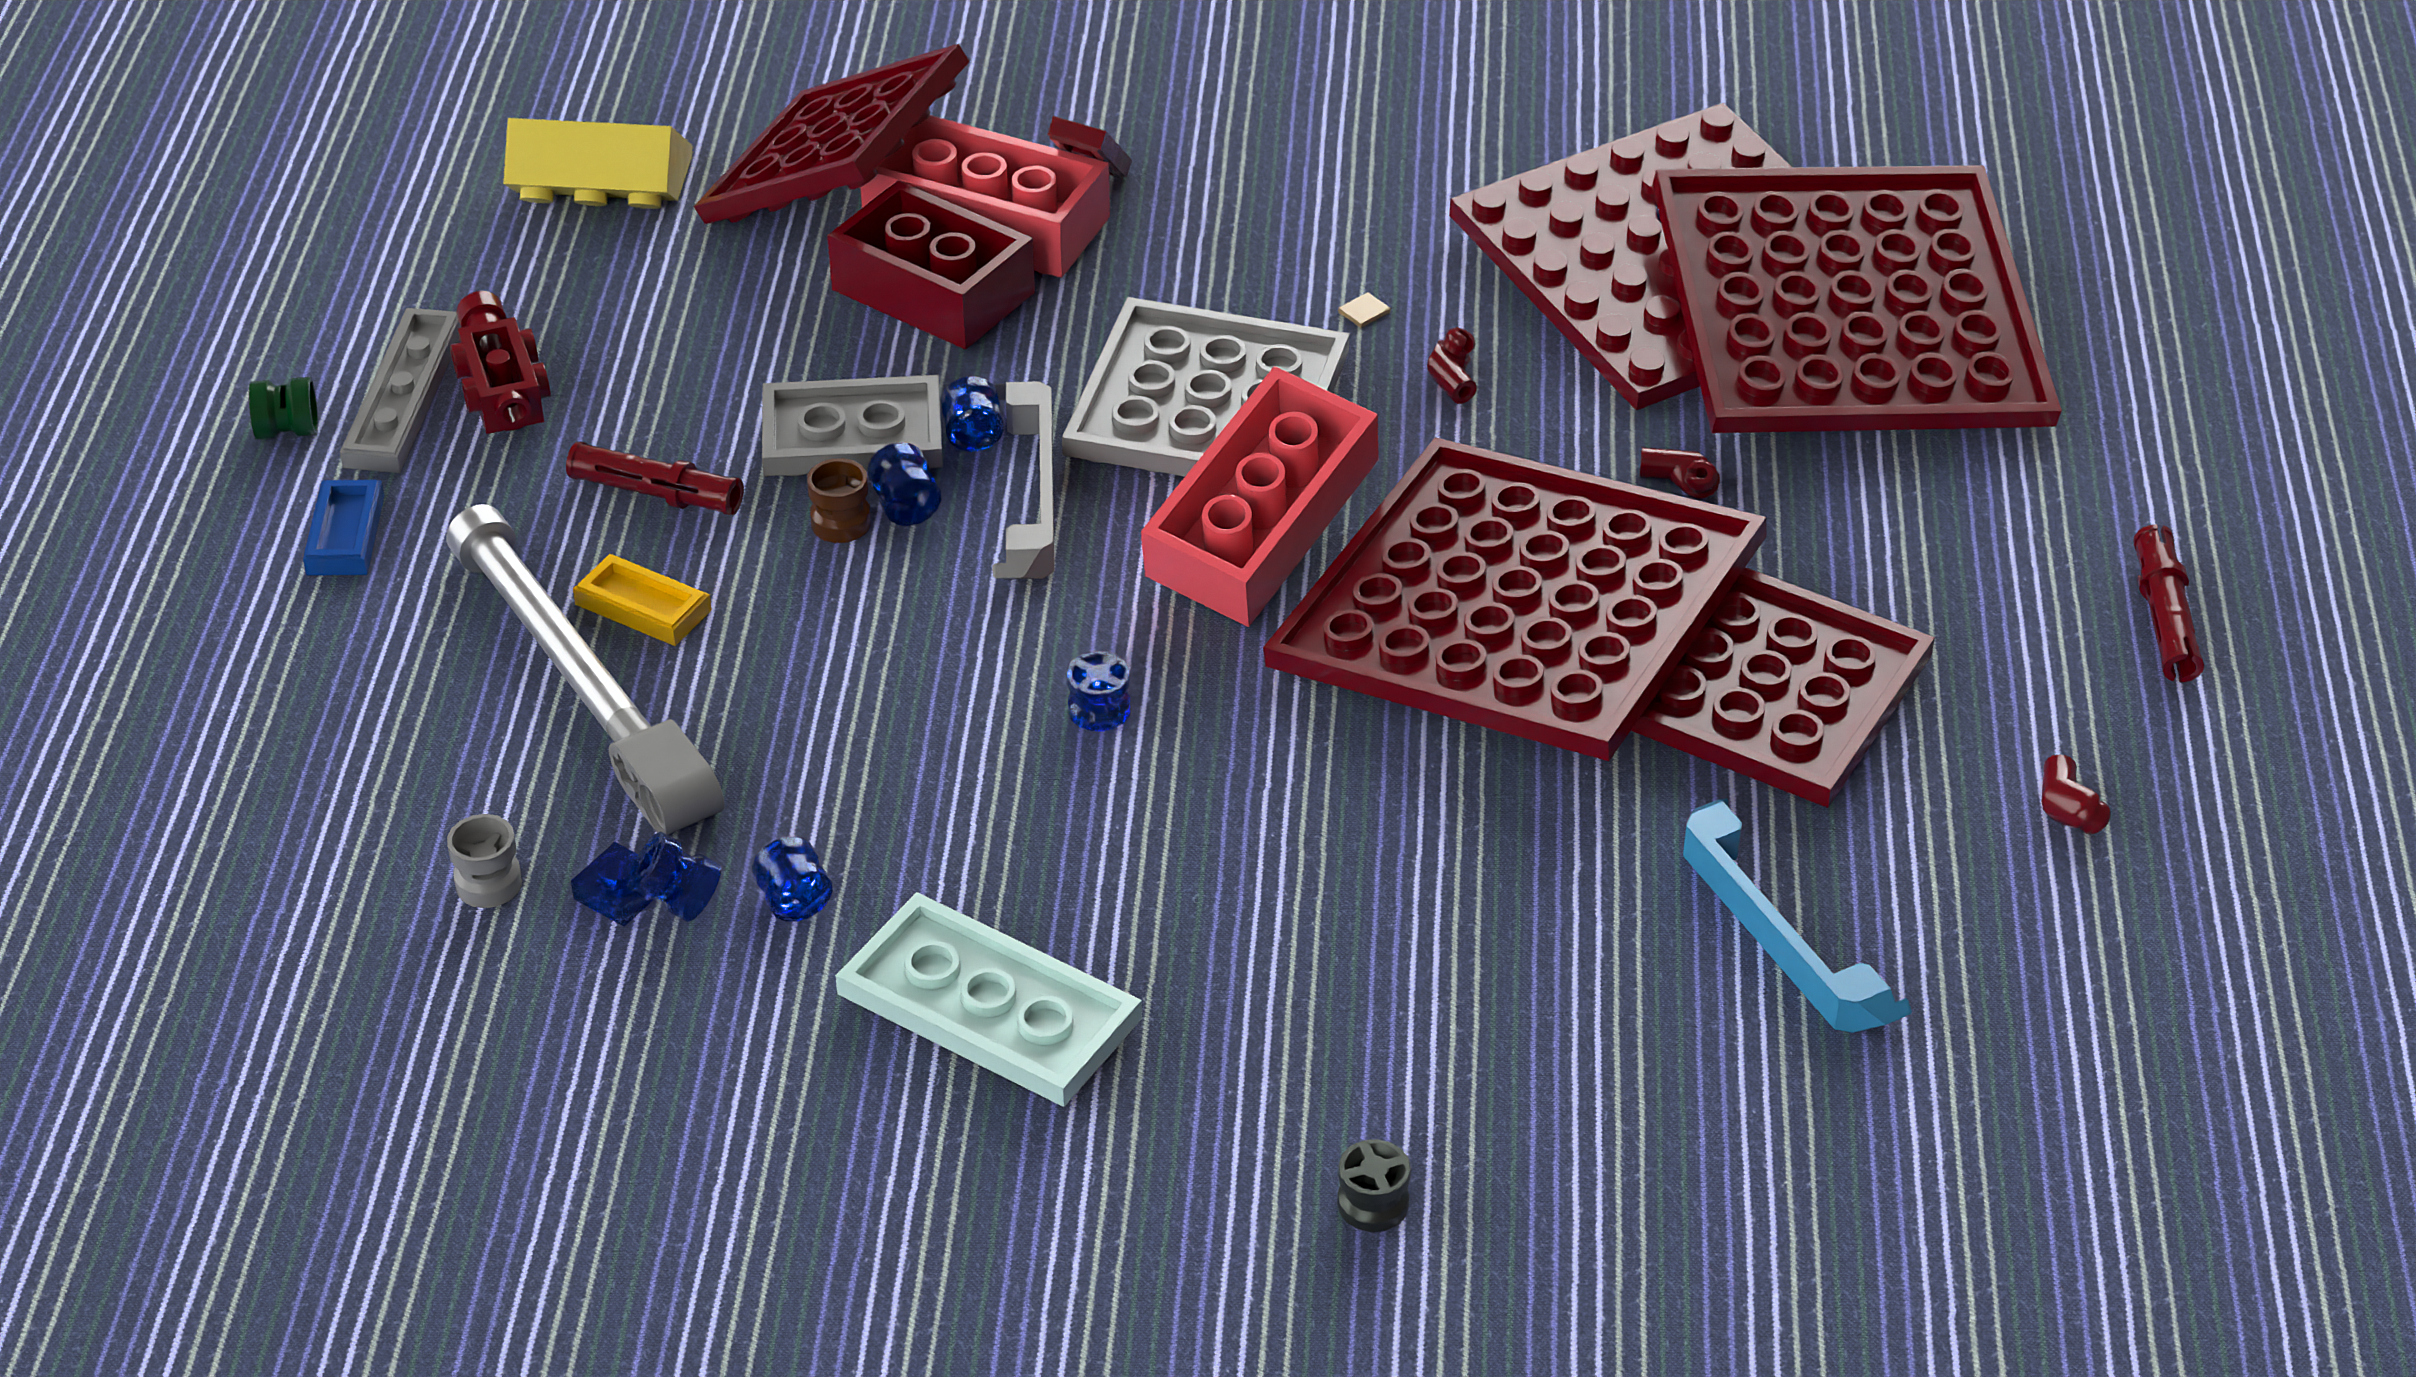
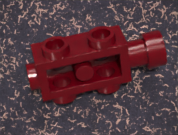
[450,291,551,434]

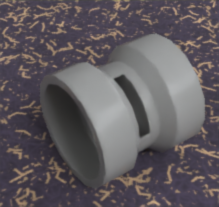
[447,814,522,908]

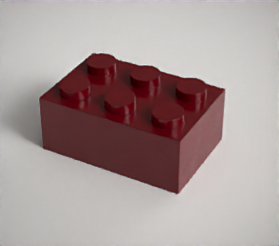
[827,180,1035,350]

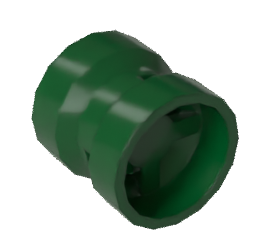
[249,377,318,440]

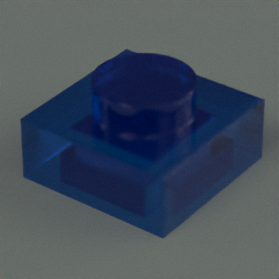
[571,842,668,927]

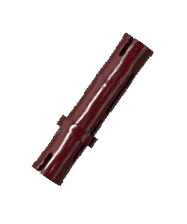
[566,442,744,516]
[2133,524,2205,682]

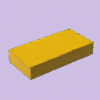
[573,554,712,646]

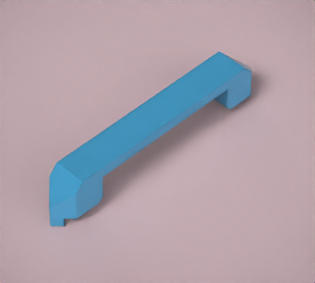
[1683,798,1912,1033]

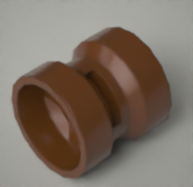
[807,458,871,543]

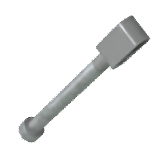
[446,505,725,837]

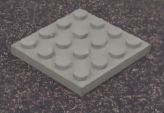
[1062,297,1350,476]

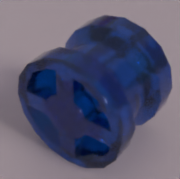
[941,376,1004,452]
[1066,651,1131,731]
[752,837,833,922]

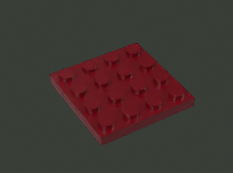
[693,43,970,224]
[1631,567,1935,808]

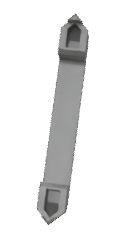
[992,381,1055,580]

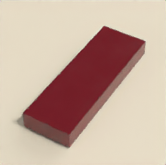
[1047,116,1132,180]

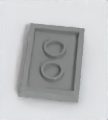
[762,375,943,476]

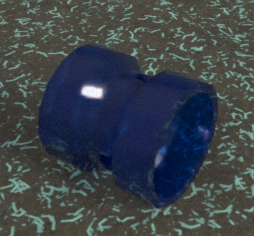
[867,442,942,526]
[627,831,721,922]

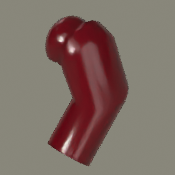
[1427,327,1477,404]
[1639,447,1720,499]
[2041,754,2111,834]

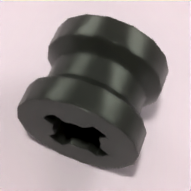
[1337,1139,1411,1232]

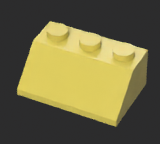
[503,118,693,209]

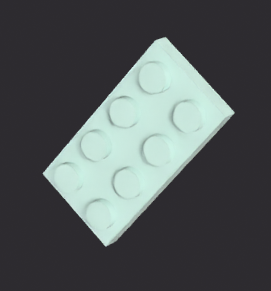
[835,892,1142,1107]

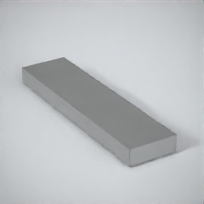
[340,308,461,473]

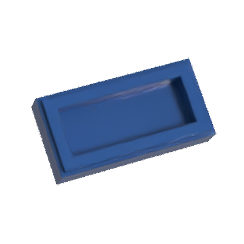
[303,480,385,576]

